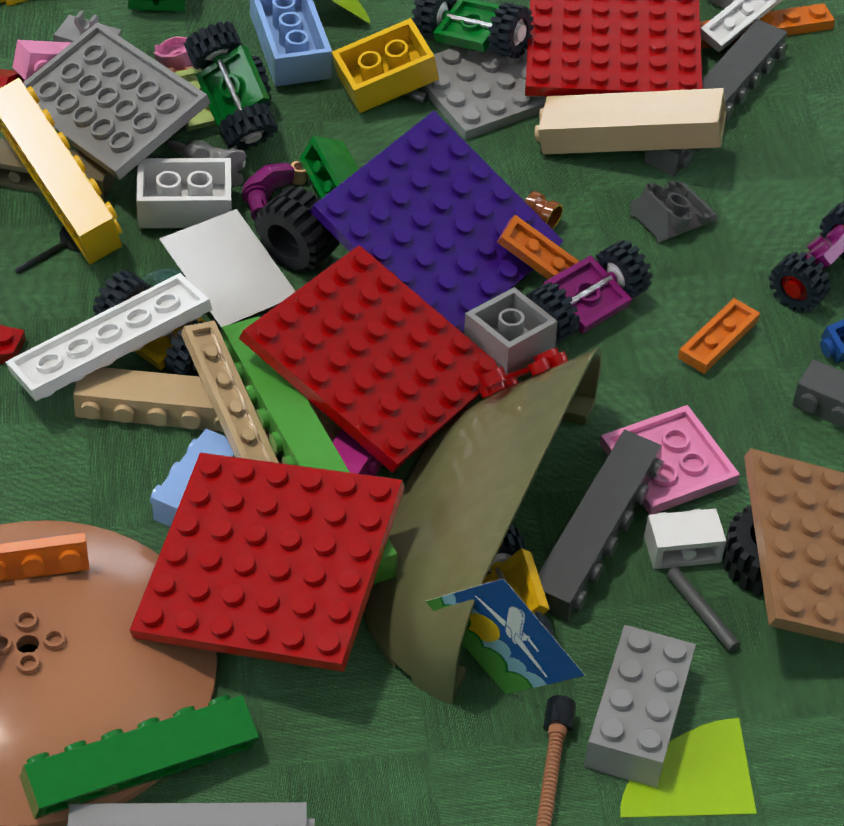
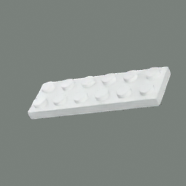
[6,273,213,401]

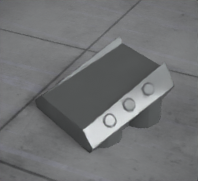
[631,181,718,243]

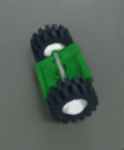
[412,0,534,59]
[184,21,278,150]

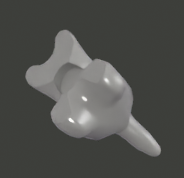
[167,140,246,186]

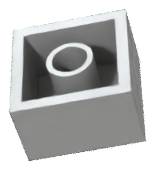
[464,287,558,374]

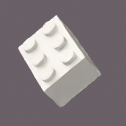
[136,158,232,228]

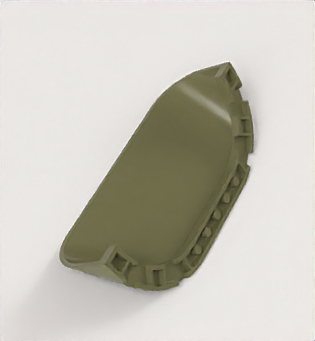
[364,347,602,704]

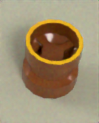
[524,191,563,229]

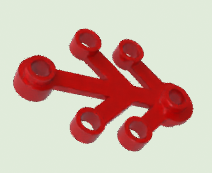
[478,347,569,398]

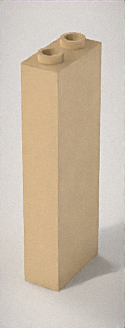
[535,88,727,155]

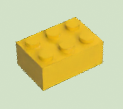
[331,18,439,114]

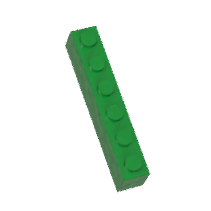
[19,695,259,820]

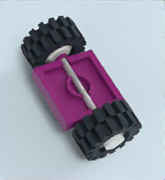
[526,240,652,345]

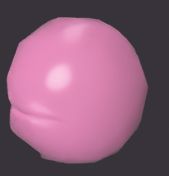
[153,36,193,70]

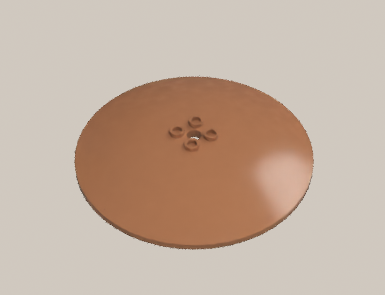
[0,520,217,826]

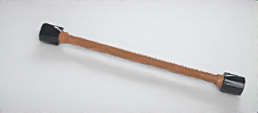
[536,695,576,826]

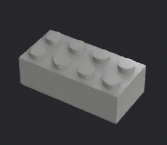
[584,625,696,788]

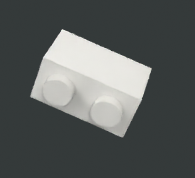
[644,508,726,569]

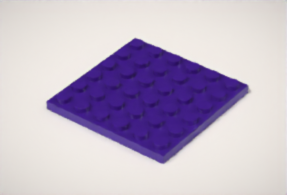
[310,110,564,333]

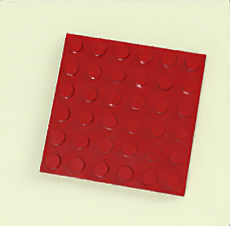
[525,0,703,97]
[239,245,499,473]
[129,453,404,672]

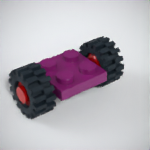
[769,201,844,313]

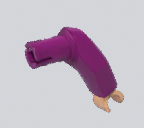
[242,161,308,221]

